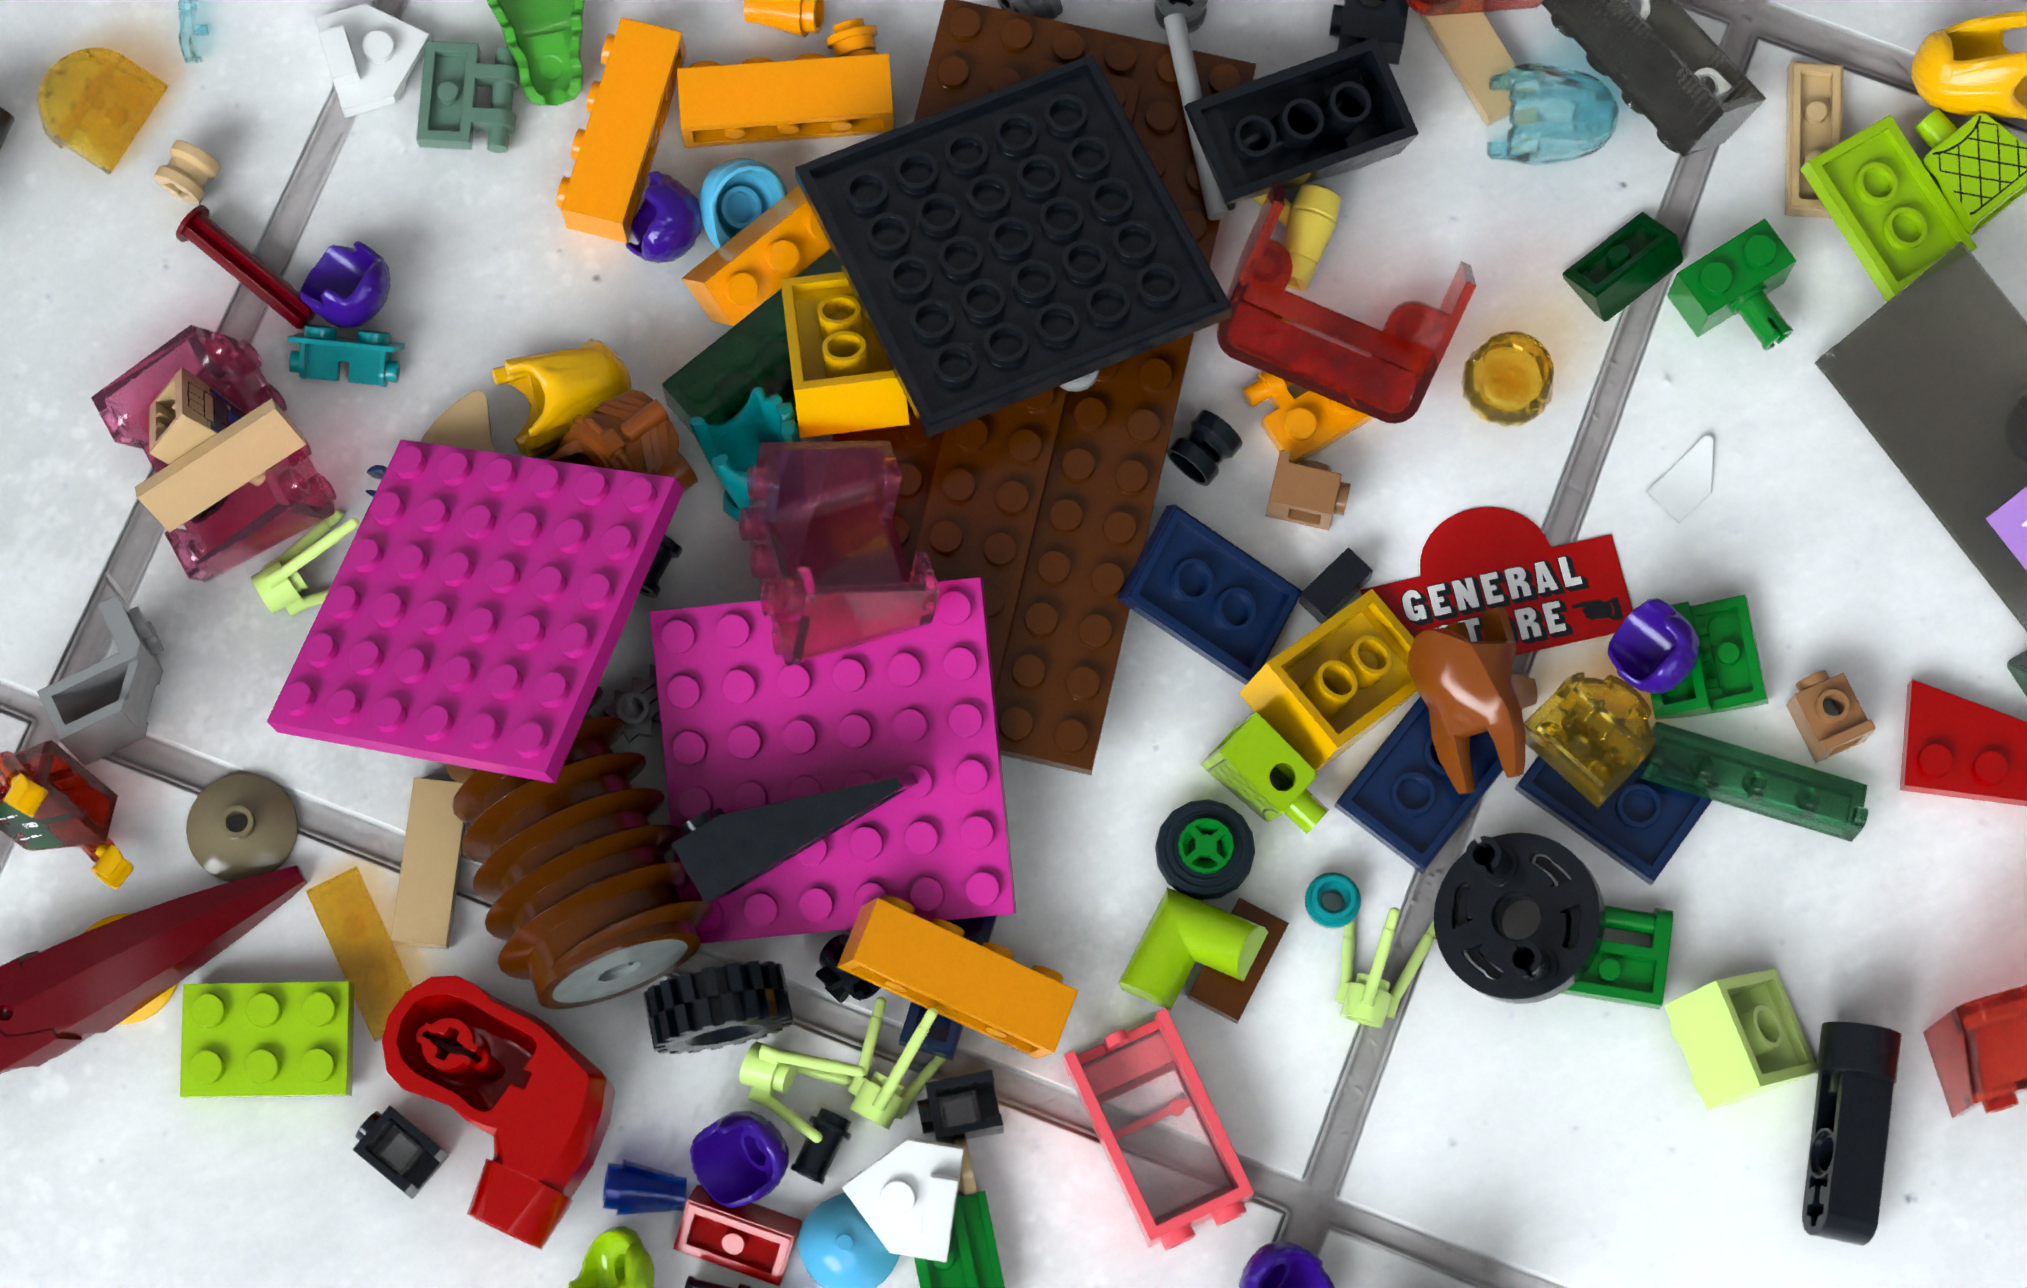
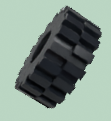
[643,961,794,1054]

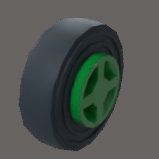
[1155,799,1255,900]

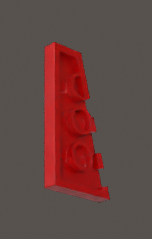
[1900,679,2027,806]

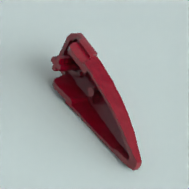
[0,865,308,1074]

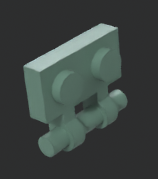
[416,41,520,153]

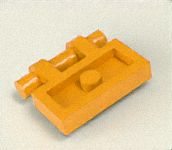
[1242,335,1382,464]

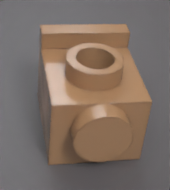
[1265,450,1351,530]
[1786,670,1876,763]

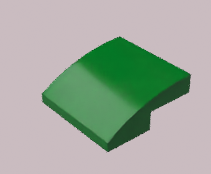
[1650,594,1769,720]

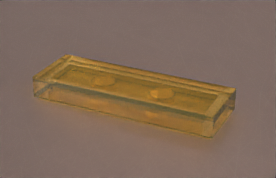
[305,867,413,1042]

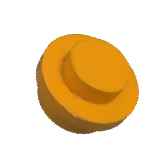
[825,18,878,57]

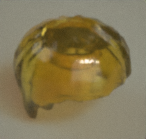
[1461,331,1554,427]

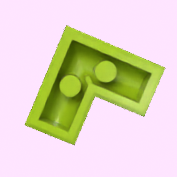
[1118,887,1269,1011]

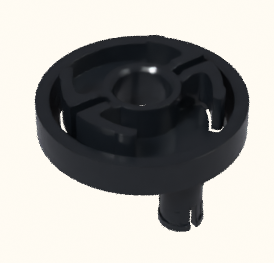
[1434,833,1605,1004]

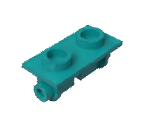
[287,325,405,387]

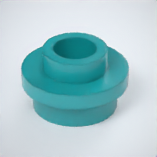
[1305,872,1361,929]

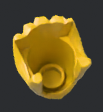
[1911,10,2027,120]
[491,339,631,457]

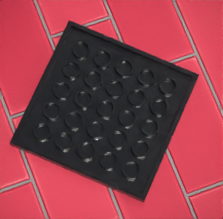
[795,54,1232,438]

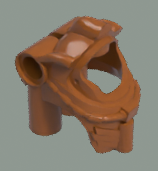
[547,390,698,491]

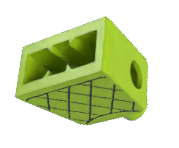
[1915,108,2027,237]
[1200,712,1329,834]

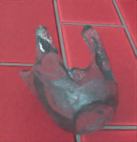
[1487,62,1620,166]

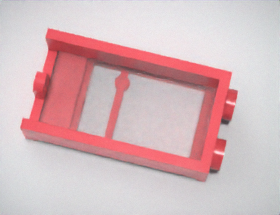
[1063,1008,1254,1250]

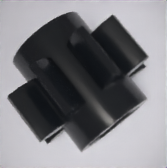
[816,933,881,1003]

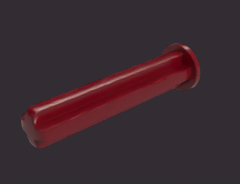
[176,205,316,329]

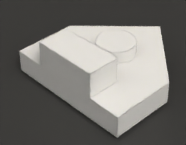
[315,3,432,118]
[842,1137,965,1262]

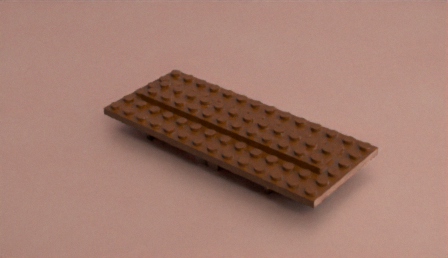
[792,0,1256,775]

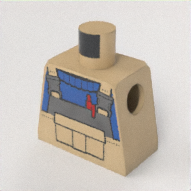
[149,367,273,486]

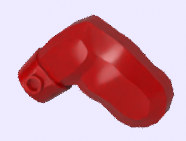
[382,976,615,1250]

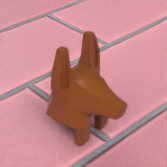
[1407,607,1538,795]

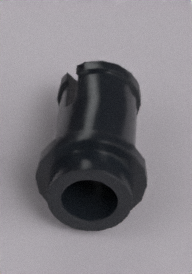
[790,1108,851,1185]

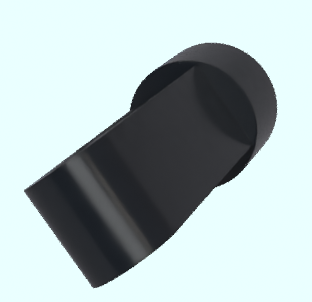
[1802,1022,1902,1246]

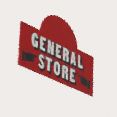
[1360,507,1633,656]

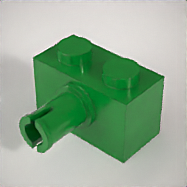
[1667,219,1796,351]

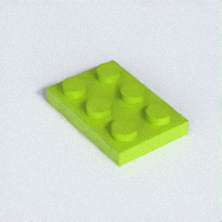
[1800,115,1978,302]
[180,981,354,1098]

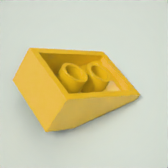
[780,272,910,438]
[1239,589,1418,772]

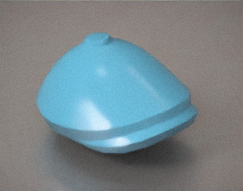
[700,158,787,249]
[798,1192,900,1288]

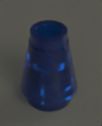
[602,1159,687,1216]

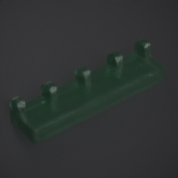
[1640,721,1868,842]

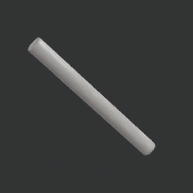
[1164,13,1229,220]

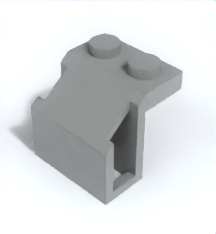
[37,594,164,766]

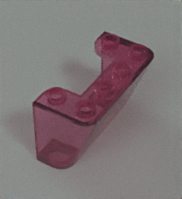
[91,325,336,582]
[739,440,940,666]

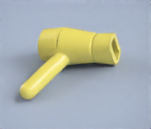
[1252,184,1341,291]

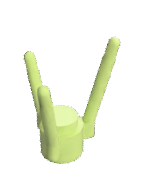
[251,509,359,617]
[1335,907,1436,1028]
[847,997,947,1130]
[739,1041,866,1143]

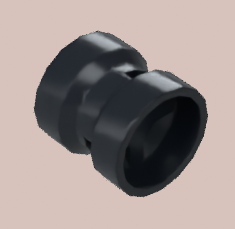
[1167,410,1243,486]

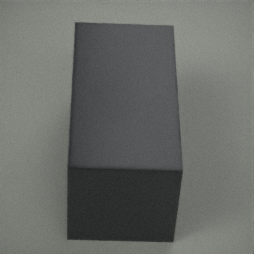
[1298,547,1373,624]

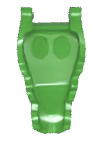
[487,0,585,106]

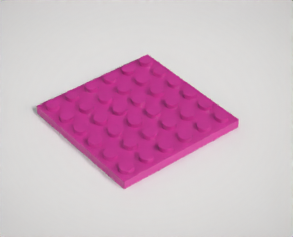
[267,440,684,783]
[650,577,1017,944]

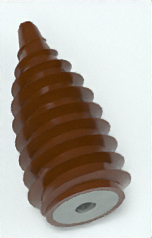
[446,686,713,1009]

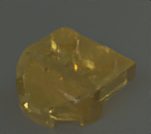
[37,48,169,175]
[1524,672,1656,809]

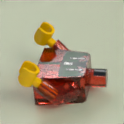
[0,740,134,890]

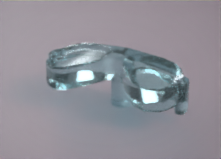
[179,0,209,63]

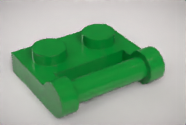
[1561,905,1673,1009]

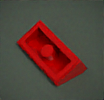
[673,1185,802,1286]

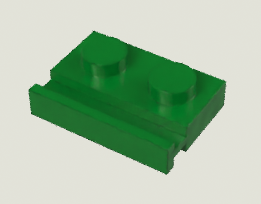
[914,1191,1005,1288]

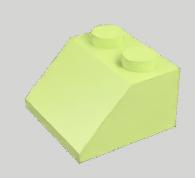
[1664,968,1817,1110]

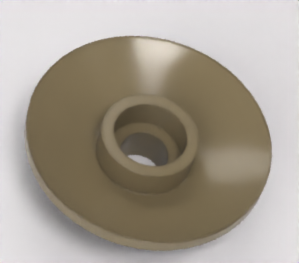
[186,773,298,882]

